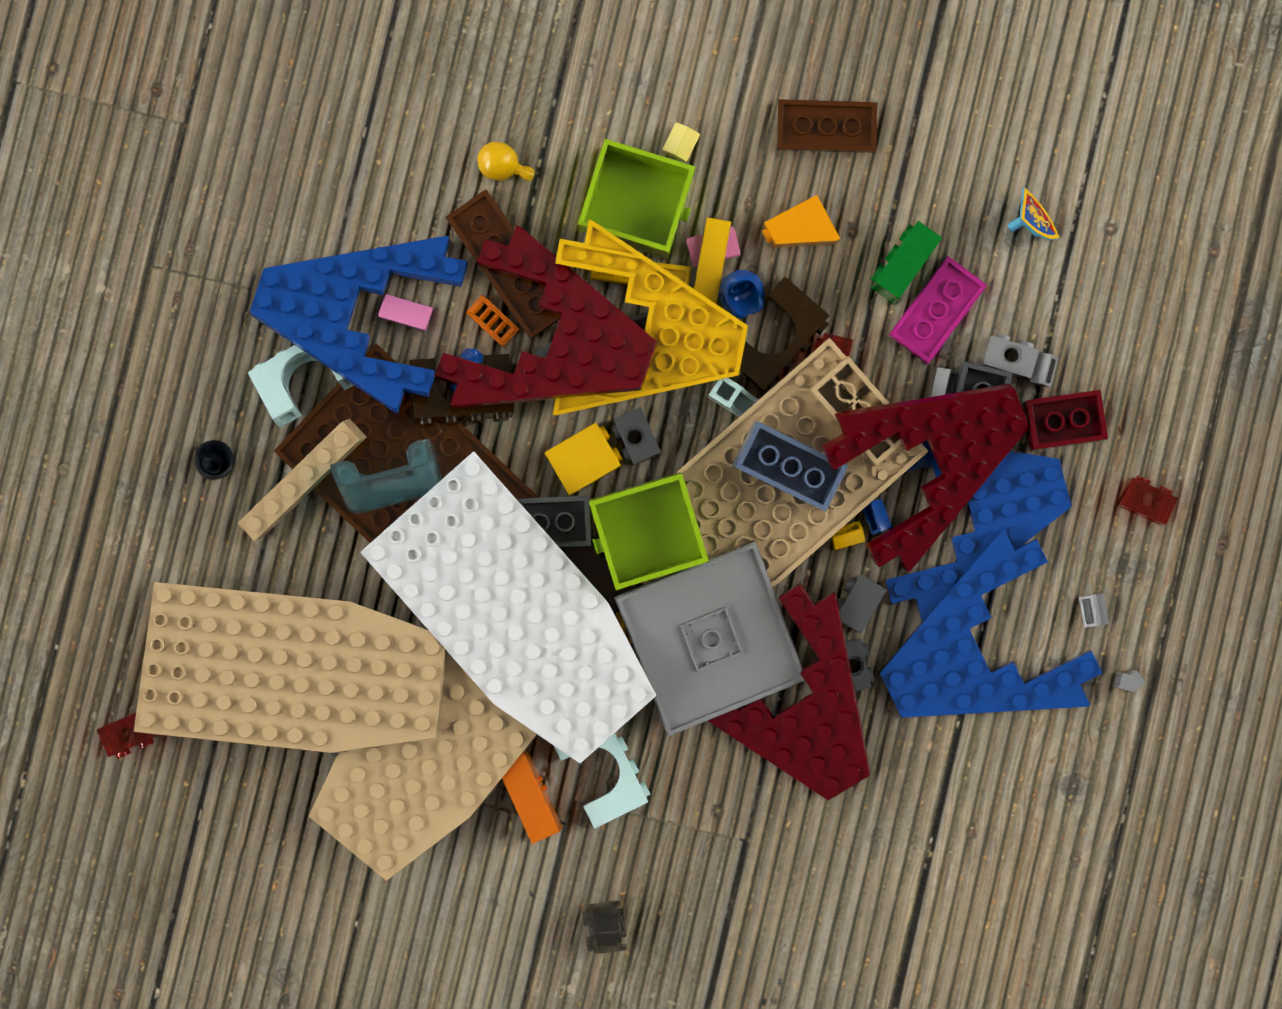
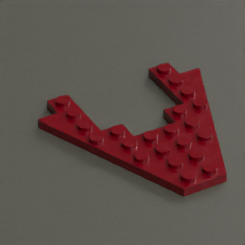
[435,225,658,408]
[821,384,1030,572]
[708,583,871,801]

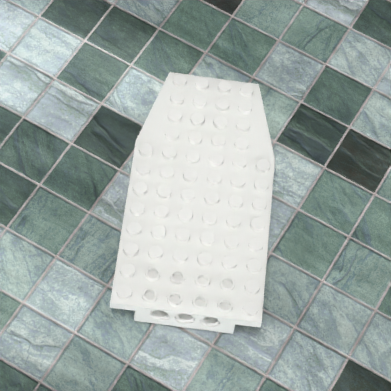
[360,451,657,763]

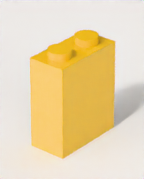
[544,423,623,496]

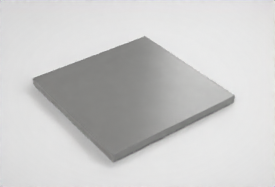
[614,541,805,737]

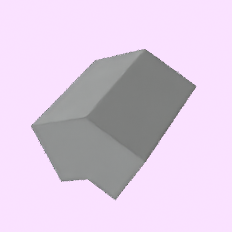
[1028,352,1058,388]
[929,367,958,397]
[1079,593,1109,628]
[1113,670,1146,692]

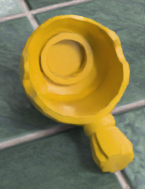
[477,141,535,181]

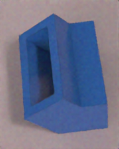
[862,498,892,535]

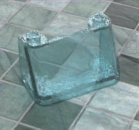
[330,438,442,513]

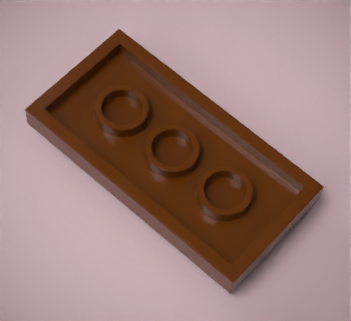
[777,99,878,153]

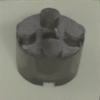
[583,900,627,954]

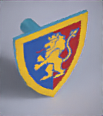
[1008,187,1060,240]

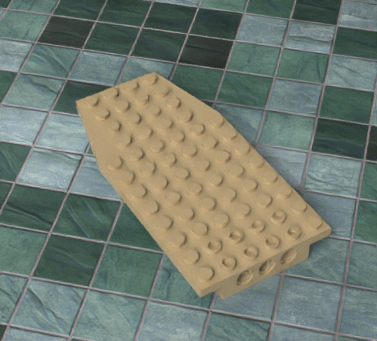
[642,338,928,587]
[134,582,447,753]
[309,629,538,881]

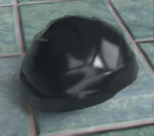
[194,440,234,480]

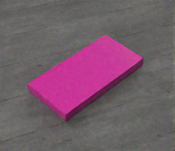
[888,256,987,365]

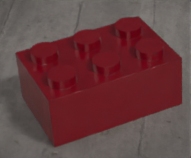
[1022,390,1108,452]

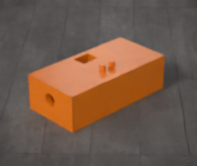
[502,748,563,844]

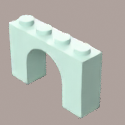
[247,345,354,428]
[554,733,651,829]

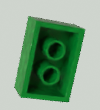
[870,221,942,305]

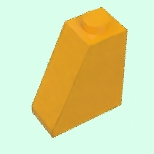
[762,195,840,248]

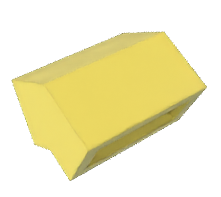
[662,122,700,162]

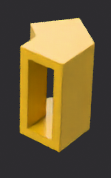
[831,521,865,550]

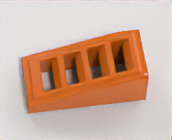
[466,295,520,347]

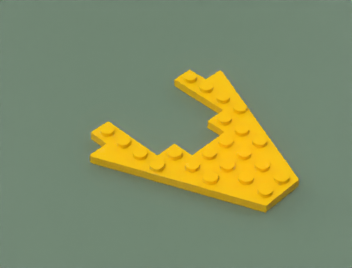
[552,220,748,415]

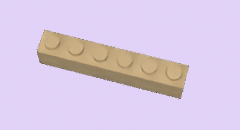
[238,419,367,541]

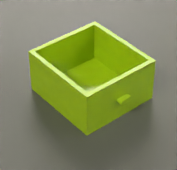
[578,139,696,259]
[589,472,709,590]

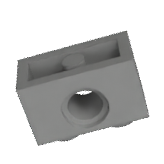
[981,334,1039,381]

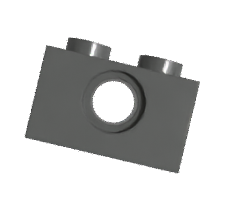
[611,407,661,466]
[846,639,874,691]

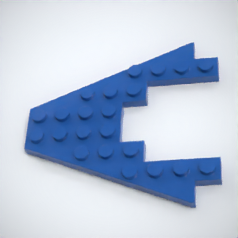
[250,236,468,413]
[885,440,1072,620]
[879,530,1102,718]

